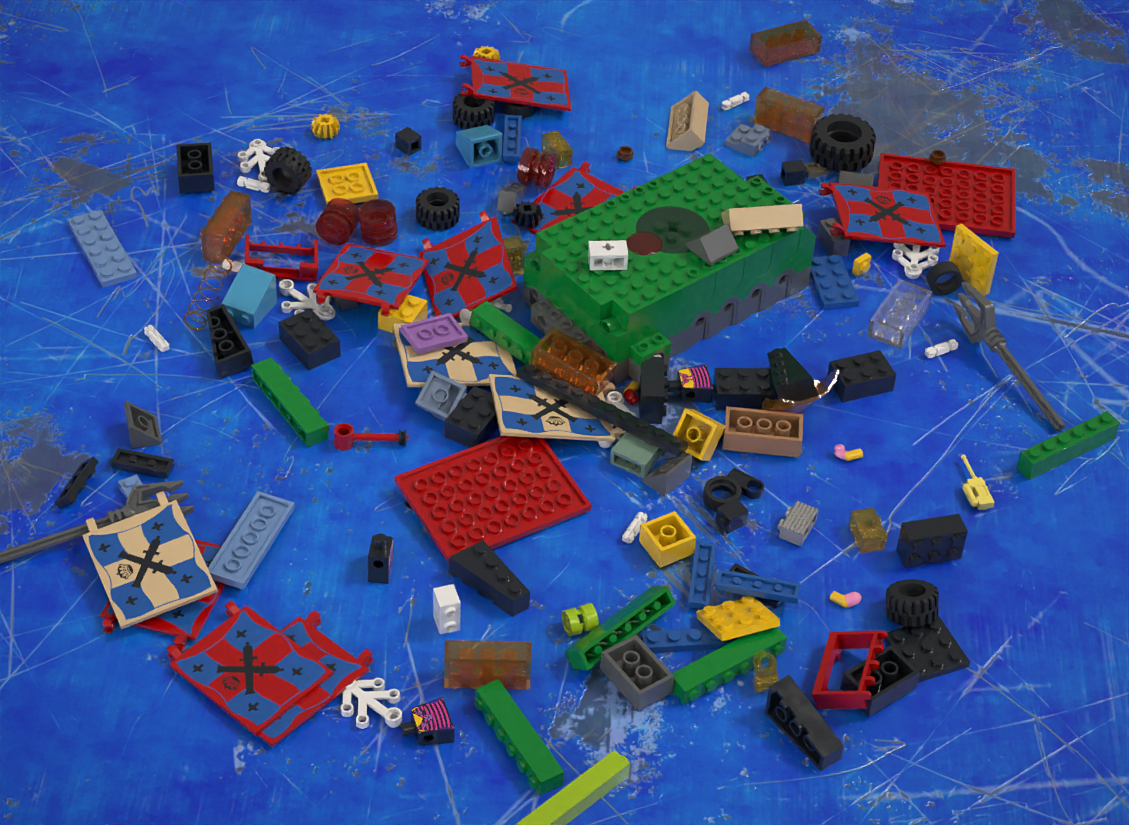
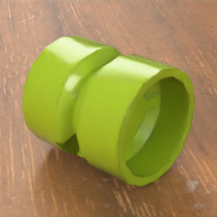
[561,603,599,637]

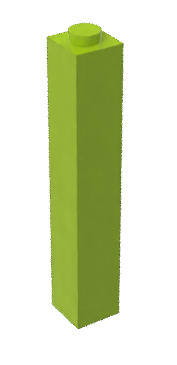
[516,750,630,825]

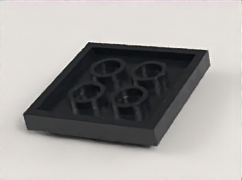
[884,616,970,683]

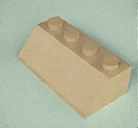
[666,91,709,151]
[721,204,803,236]

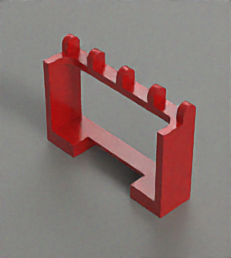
[244,234,318,282]
[812,630,888,709]

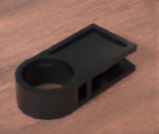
[726,467,764,499]

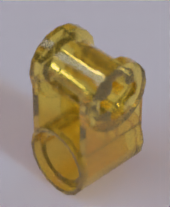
[753,650,779,693]

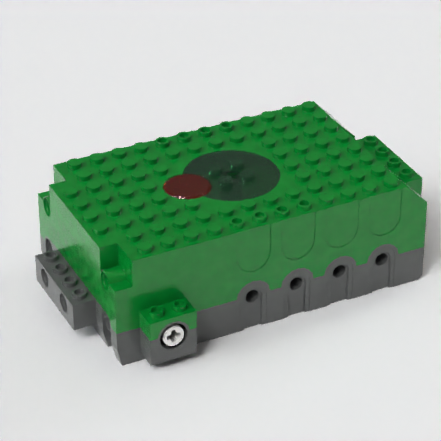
[523,153,816,386]

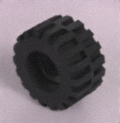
[453,93,495,130]
[264,146,312,194]
[416,187,460,231]
[886,579,939,627]

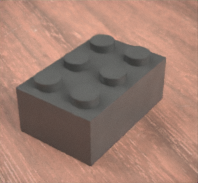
[600,635,674,711]

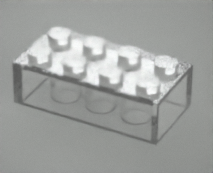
[867,279,932,349]

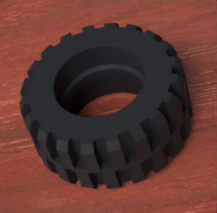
[809,113,876,173]

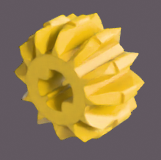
[473,46,500,60]
[311,113,340,140]

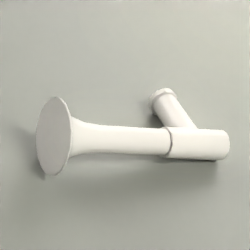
[460,298,512,323]

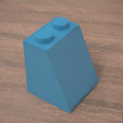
[456,125,503,169]
[222,264,277,329]

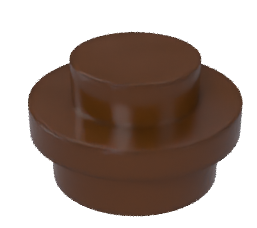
[617,146,634,161]
[929,150,946,165]

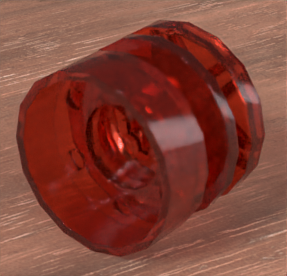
[517,147,557,189]
[315,198,361,246]
[359,199,398,246]

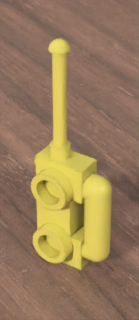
[961,455,995,510]

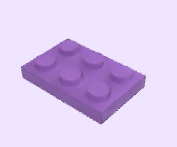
[400,313,468,354]

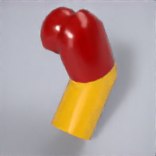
[623,382,639,405]

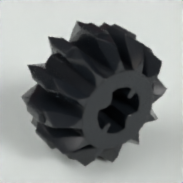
[513,201,542,229]

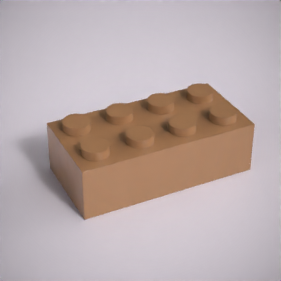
[722,406,803,458]

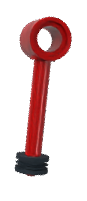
[334,423,408,451]

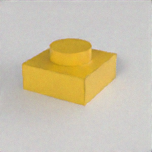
[852,253,871,277]

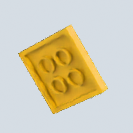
[316,163,378,207]
[949,224,999,296]
[696,596,780,641]

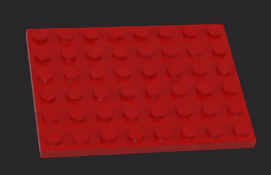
[878,153,1015,238]
[394,436,592,564]

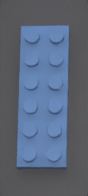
[67,210,137,288]
[208,491,295,590]

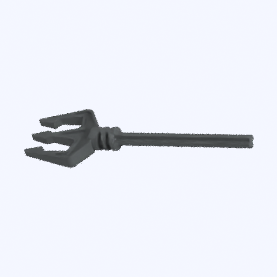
[953,281,1066,432]
[0,480,194,564]

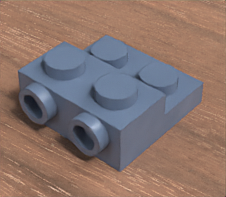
[725,124,772,157]
[415,370,467,421]

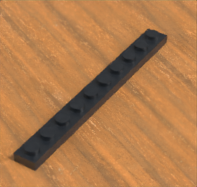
[516,363,689,457]

